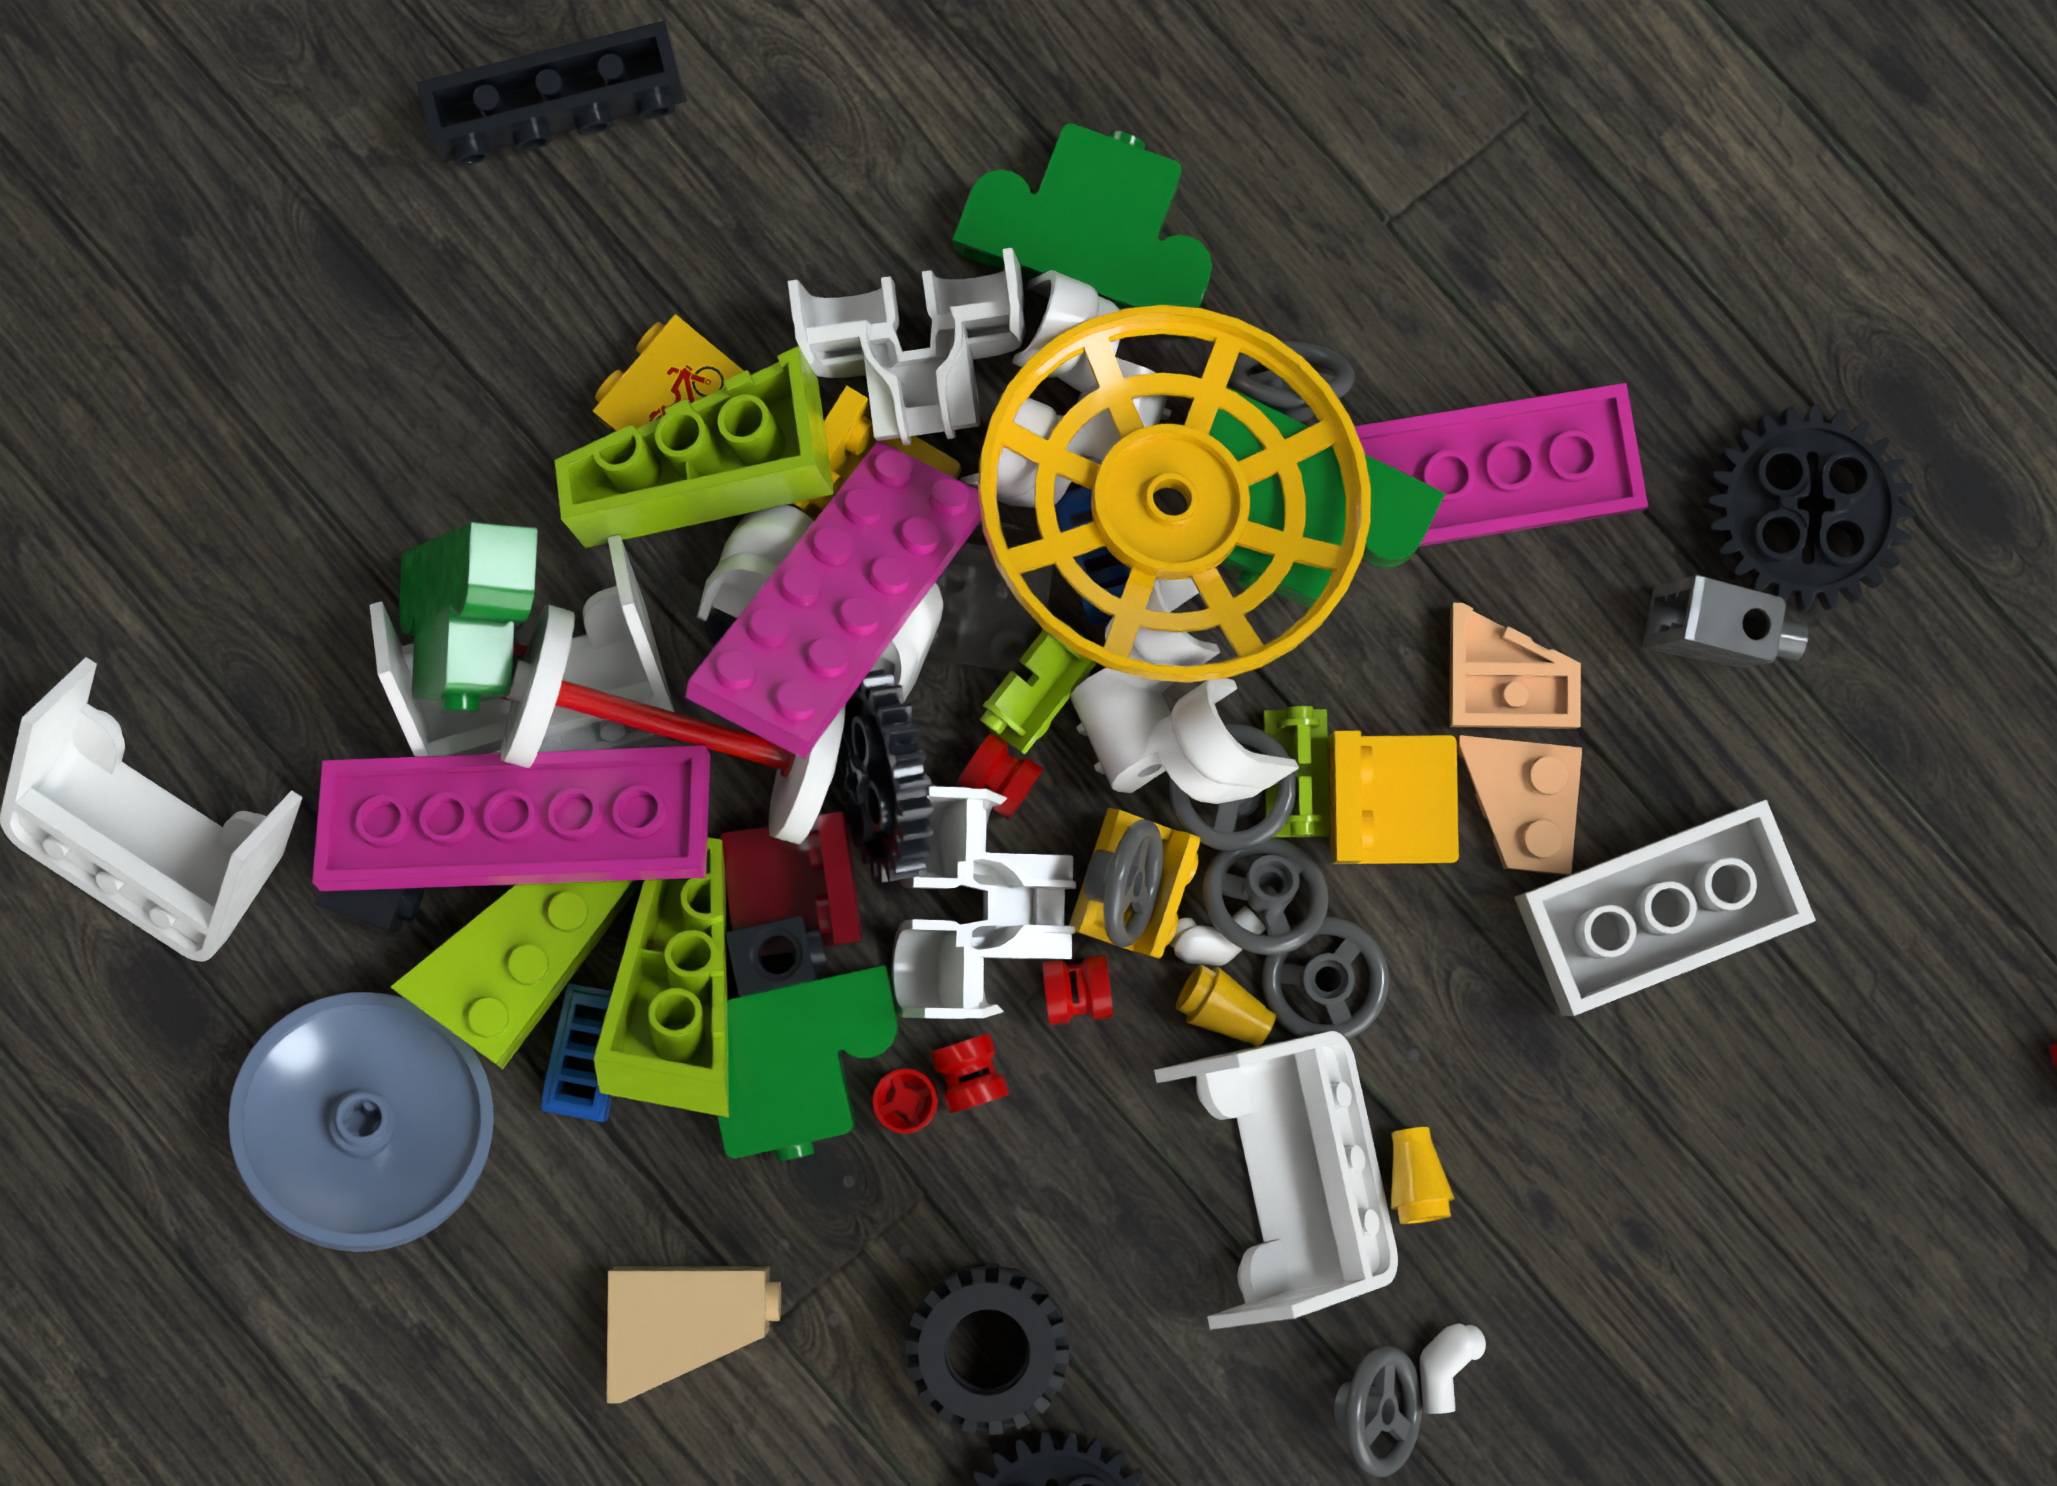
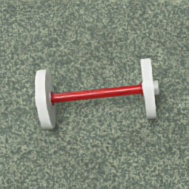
[501,605,846,844]

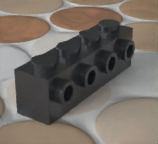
[416,20,688,165]

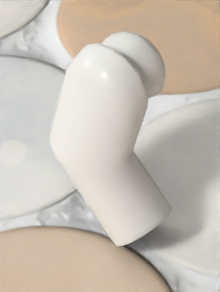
[1169,906,1266,966]
[1419,1323,1486,1414]

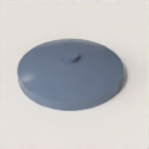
[229,992,494,1252]

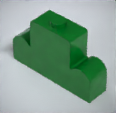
[952,123,1212,340]
[1208,386,1446,608]
[399,523,537,712]
[717,965,899,1162]

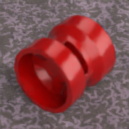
[956,732,1044,821]
[1042,954,1113,1025]
[930,1033,1010,1114]
[872,1068,939,1134]

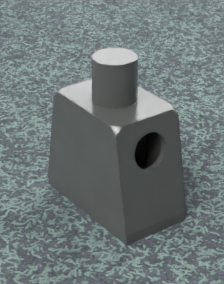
[1642,575,1808,668]

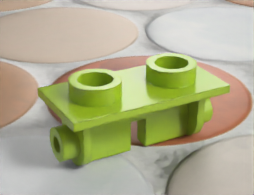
[979,619,1097,754]
[1263,706,1330,837]

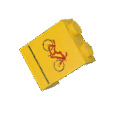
[593,314,744,431]

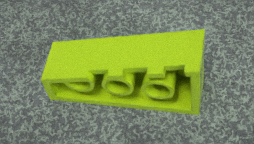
[555,346,834,548]
[594,837,729,1117]
[391,880,644,1070]

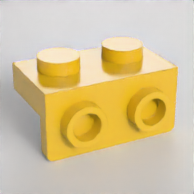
[1069,808,1200,959]

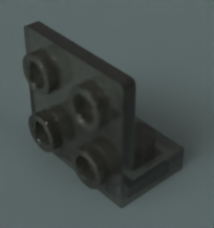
[925,520,1054,675]

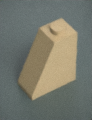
[607,1266,781,1403]

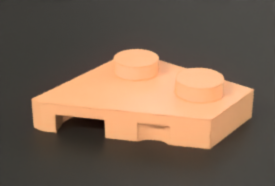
[1450,603,1581,729]
[1457,735,1582,875]

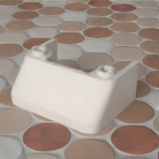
[370,534,674,757]
[0,657,302,961]
[1154,1031,1398,1330]

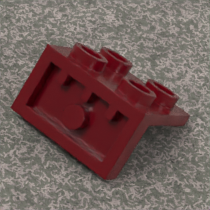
[720,812,864,957]

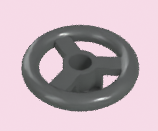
[1229,341,1355,422]
[1169,724,1297,851]
[1085,819,1163,947]
[1203,837,1329,955]
[1262,916,1389,1040]
[1334,1346,1422,1477]

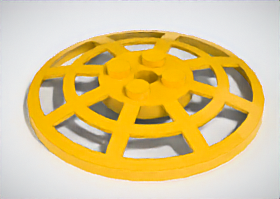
[978,305,1371,683]

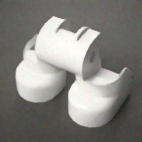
[788,248,1026,445]
[960,270,1171,508]
[697,505,943,702]
[1071,578,1299,804]
[891,786,1076,1018]

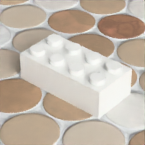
[1514,800,1816,1016]

